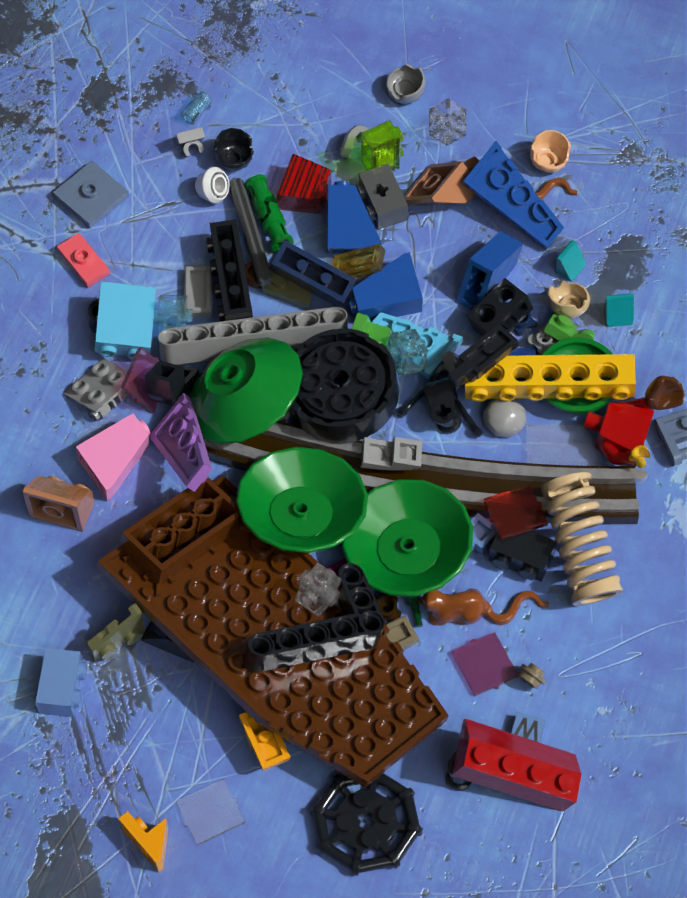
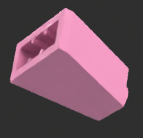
[76,413,150,501]

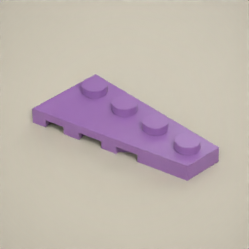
[149,393,212,492]

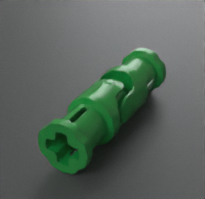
[244,174,294,252]

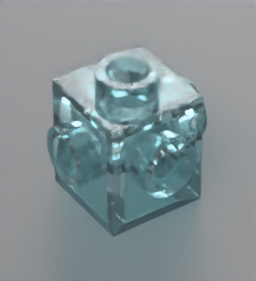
[153,295,193,334]
[386,329,428,376]

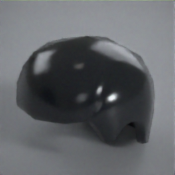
[214,128,254,171]

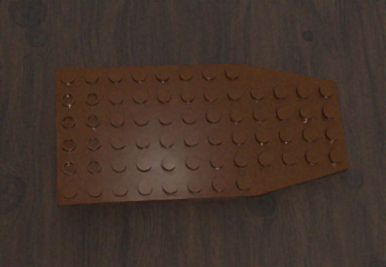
[96,476,449,787]

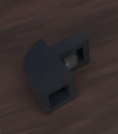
[145,360,199,406]

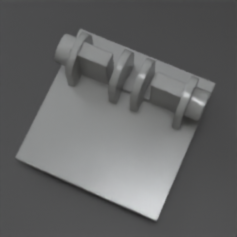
[64,358,137,421]

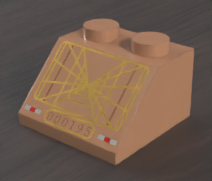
[23,475,95,532]

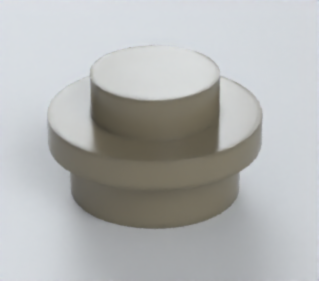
[518,663,546,689]

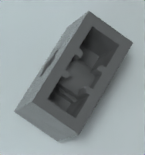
[356,164,408,230]

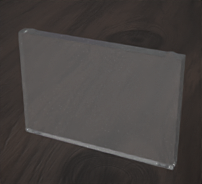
[525,425,600,466]

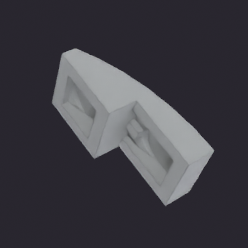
[360,437,422,470]

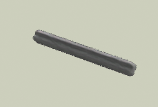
[229,178,272,287]

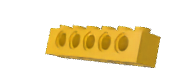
[465,354,636,401]

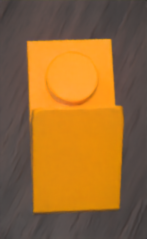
[239,712,291,771]
[118,811,168,873]

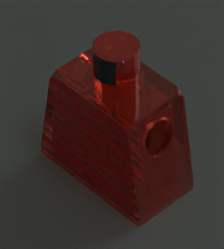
[277,154,332,214]

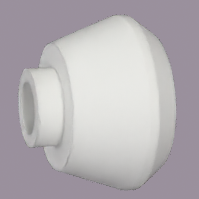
[195,167,230,203]

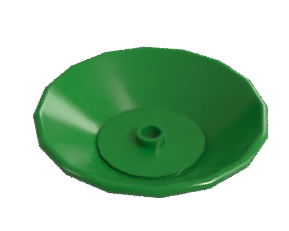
[189,337,303,444]
[236,447,368,553]
[342,479,473,596]

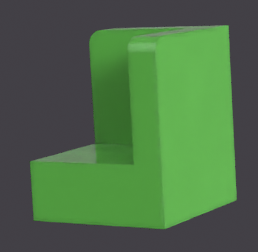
[352,313,392,348]

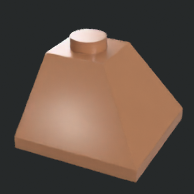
[404,161,474,205]

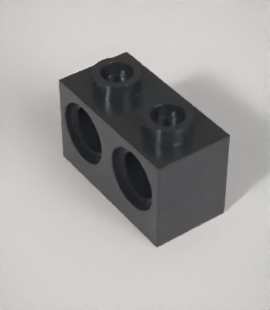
[466,278,533,337]

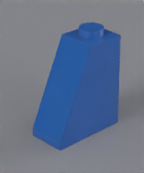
[328,181,382,255]
[456,231,523,309]
[348,252,423,322]

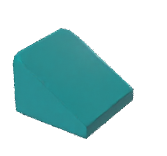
[555,240,586,282]
[604,293,634,327]

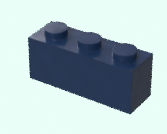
[269,240,357,308]

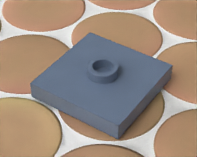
[53,161,129,228]

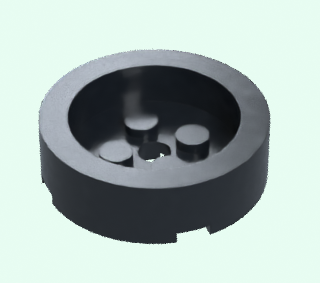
[289,329,399,443]

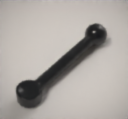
[397,376,439,418]
[457,393,483,437]

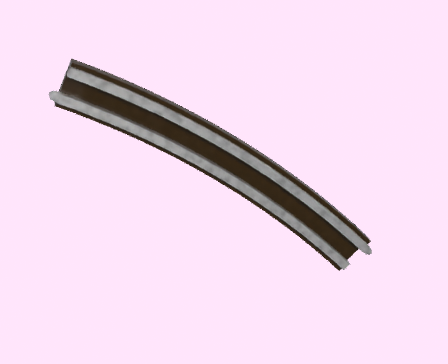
[203,421,647,525]

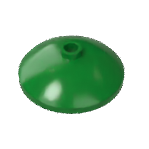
[542,338,612,414]

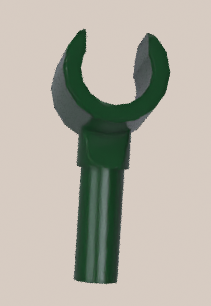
[404,595,423,627]

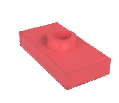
[57,233,110,288]

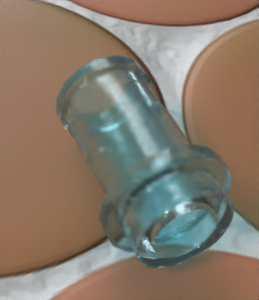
[181,91,212,125]

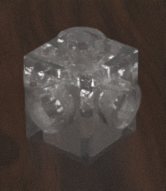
[429,98,467,146]
[295,563,342,617]

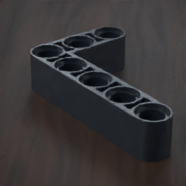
[243,563,385,672]

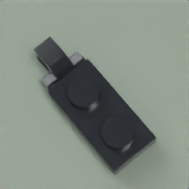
[448,324,519,390]

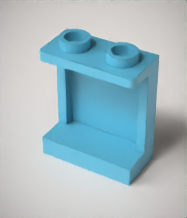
[94,281,156,360]

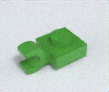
[544,313,595,341]

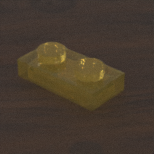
[332,244,385,278]

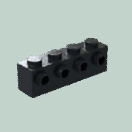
[206,219,253,322]

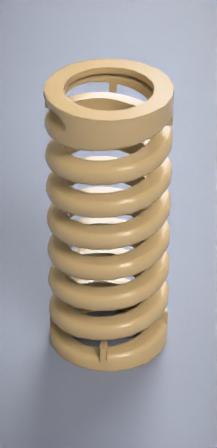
[541,472,624,606]

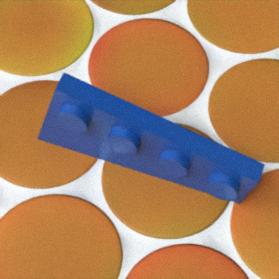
[462,141,564,250]

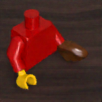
[583,376,685,468]

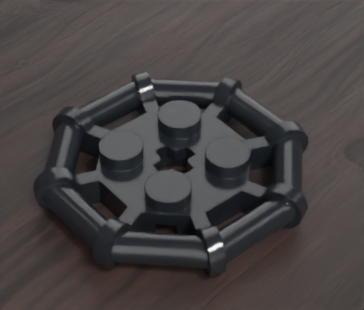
[310,773,423,876]

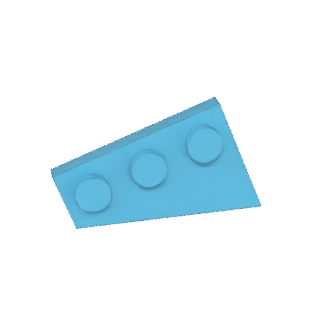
[371,312,463,380]

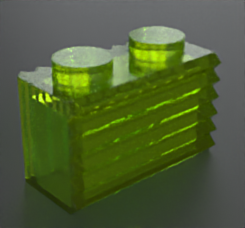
[361,120,404,171]

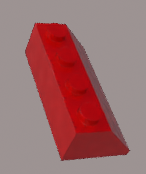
[451,718,582,812]

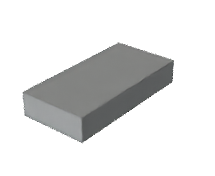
[184,266,212,318]

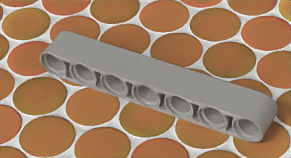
[158,307,348,365]

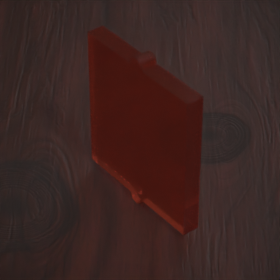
[483,485,548,539]

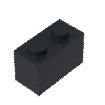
[489,520,556,582]

